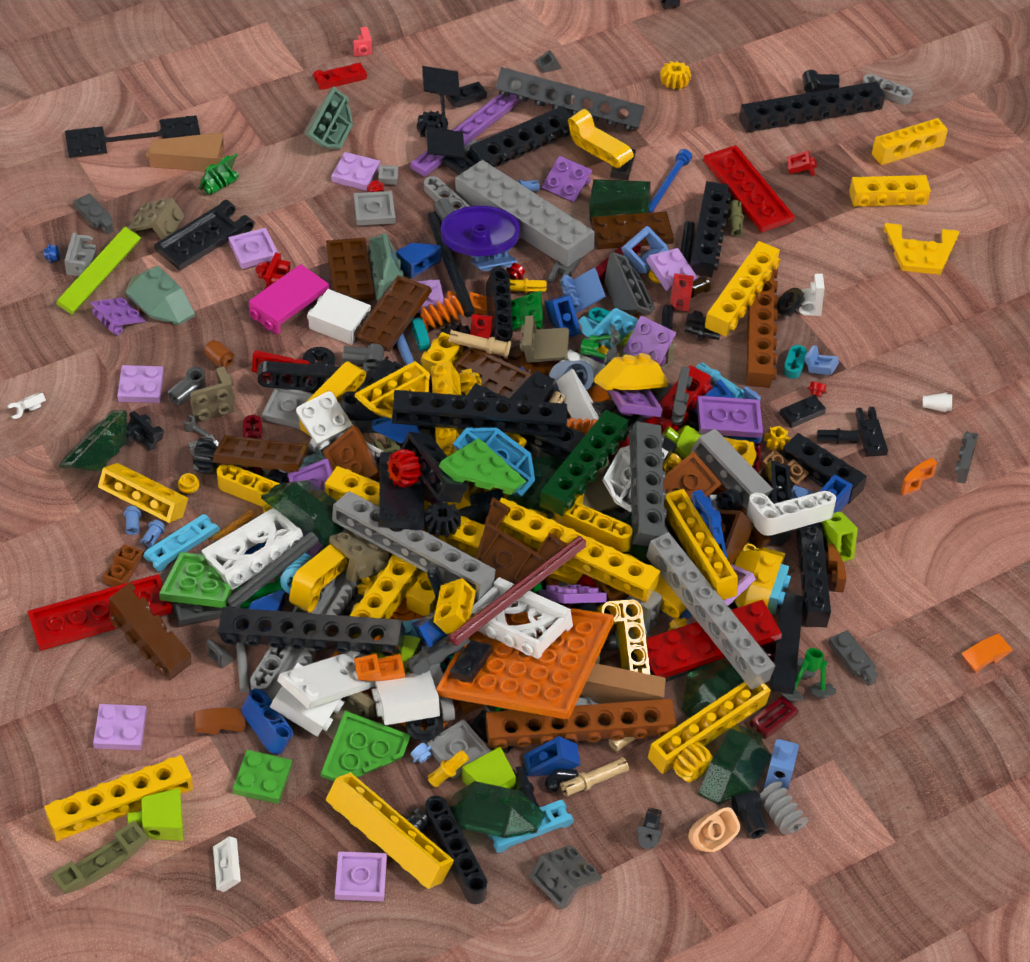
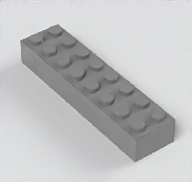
[455,160,595,267]

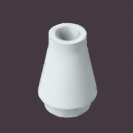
[923,392,952,412]

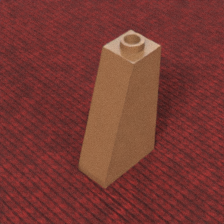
[146,133,224,172]
[581,663,666,704]

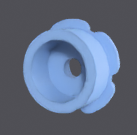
[410,743,432,764]

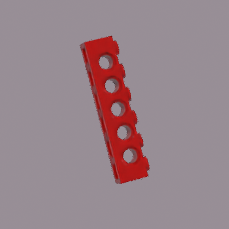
[629,365,712,446]

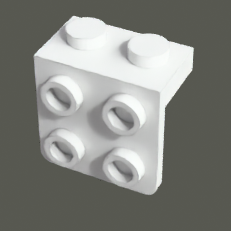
[296,391,353,453]

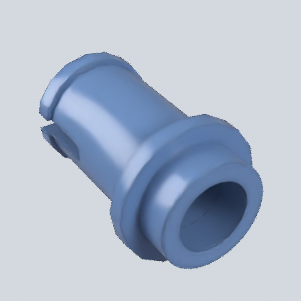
[517,179,540,192]
[124,506,141,535]
[141,520,165,548]

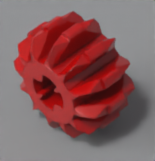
[387,449,422,487]

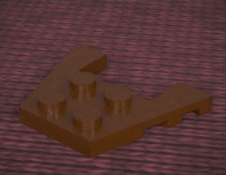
[475,497,567,584]

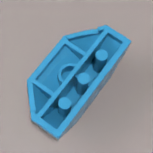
[453,428,535,497]

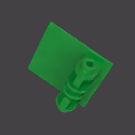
[199,153,239,195]
[511,290,543,331]

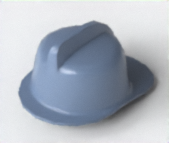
[549,360,595,392]

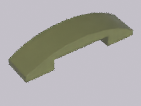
[51,820,148,894]

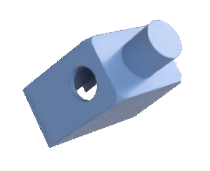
[764,739,799,796]

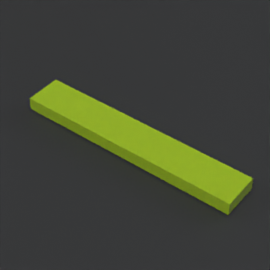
[56,227,141,315]

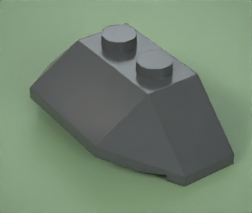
[604,252,655,315]

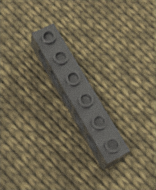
[629,421,667,547]

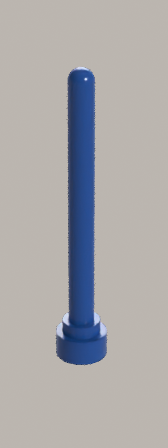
[646,149,692,213]

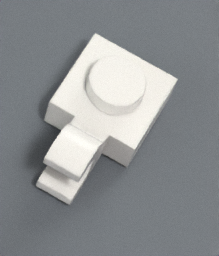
[7,393,46,419]

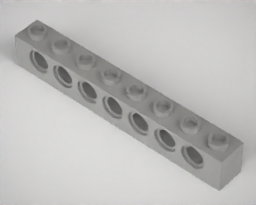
[332,491,496,600]
[646,532,775,690]

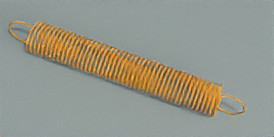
[207,508,259,545]

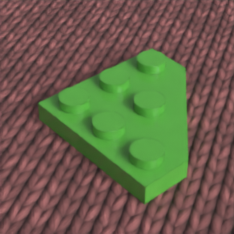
[439,438,526,495]
[159,552,232,608]
[320,711,411,781]

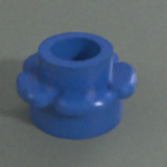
[44,244,59,263]

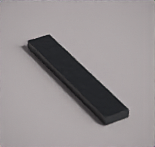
[771,593,804,694]

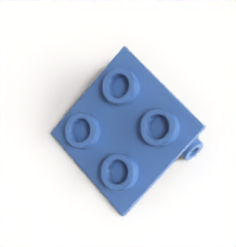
[470,249,518,271]
[561,267,606,314]

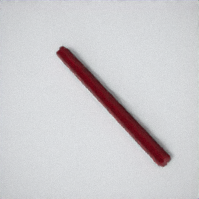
[449,536,586,646]

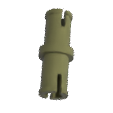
[729,200,744,237]

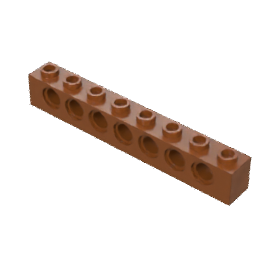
[746,268,778,388]
[486,698,676,749]

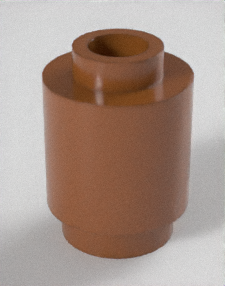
[204,340,234,368]

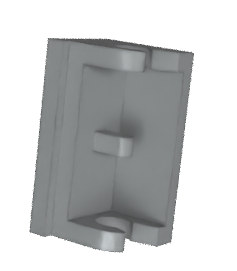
[65,233,96,276]

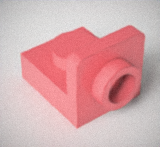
[353,27,372,57]

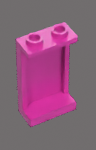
[249,264,329,335]

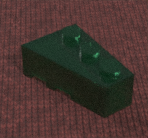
[589,179,651,222]

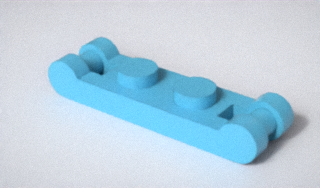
[144,514,220,571]
[486,800,574,853]

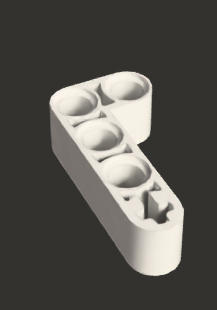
[747,491,836,536]

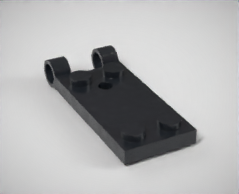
[154,200,255,271]
[378,451,424,531]

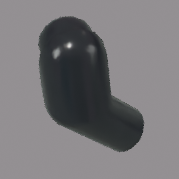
[545,769,578,793]

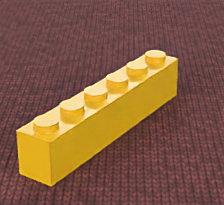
[326,772,454,889]

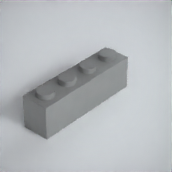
[690,429,773,510]

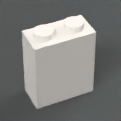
[307,289,371,345]
[270,663,344,737]
[372,670,440,725]

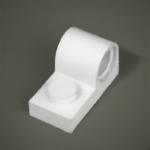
[799,274,825,316]

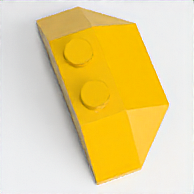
[593,353,668,390]
[354,361,430,419]
[733,547,785,608]

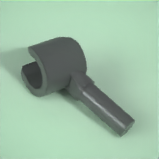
[183,415,211,436]

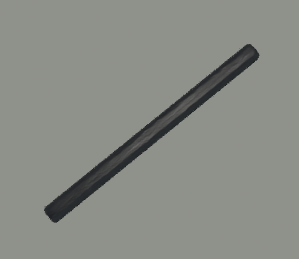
[427,211,475,318]

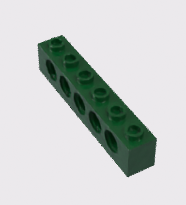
[540,410,629,516]

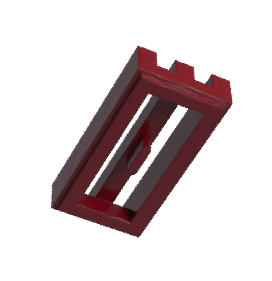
[749,696,799,739]

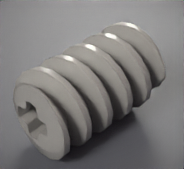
[759,781,809,835]

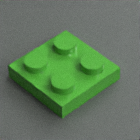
[233,750,292,804]

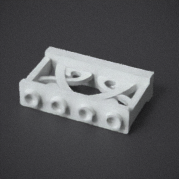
[201,506,304,590]
[471,577,573,659]

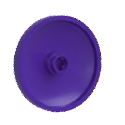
[441,206,520,256]

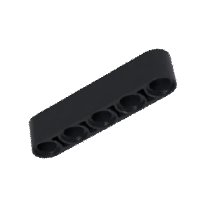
[486,267,513,342]
[257,361,359,392]
[425,795,488,904]

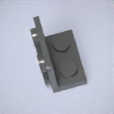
[529,845,602,909]

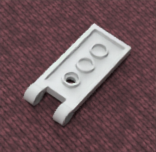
[277,651,375,709]

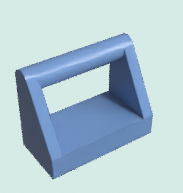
[621,226,669,273]

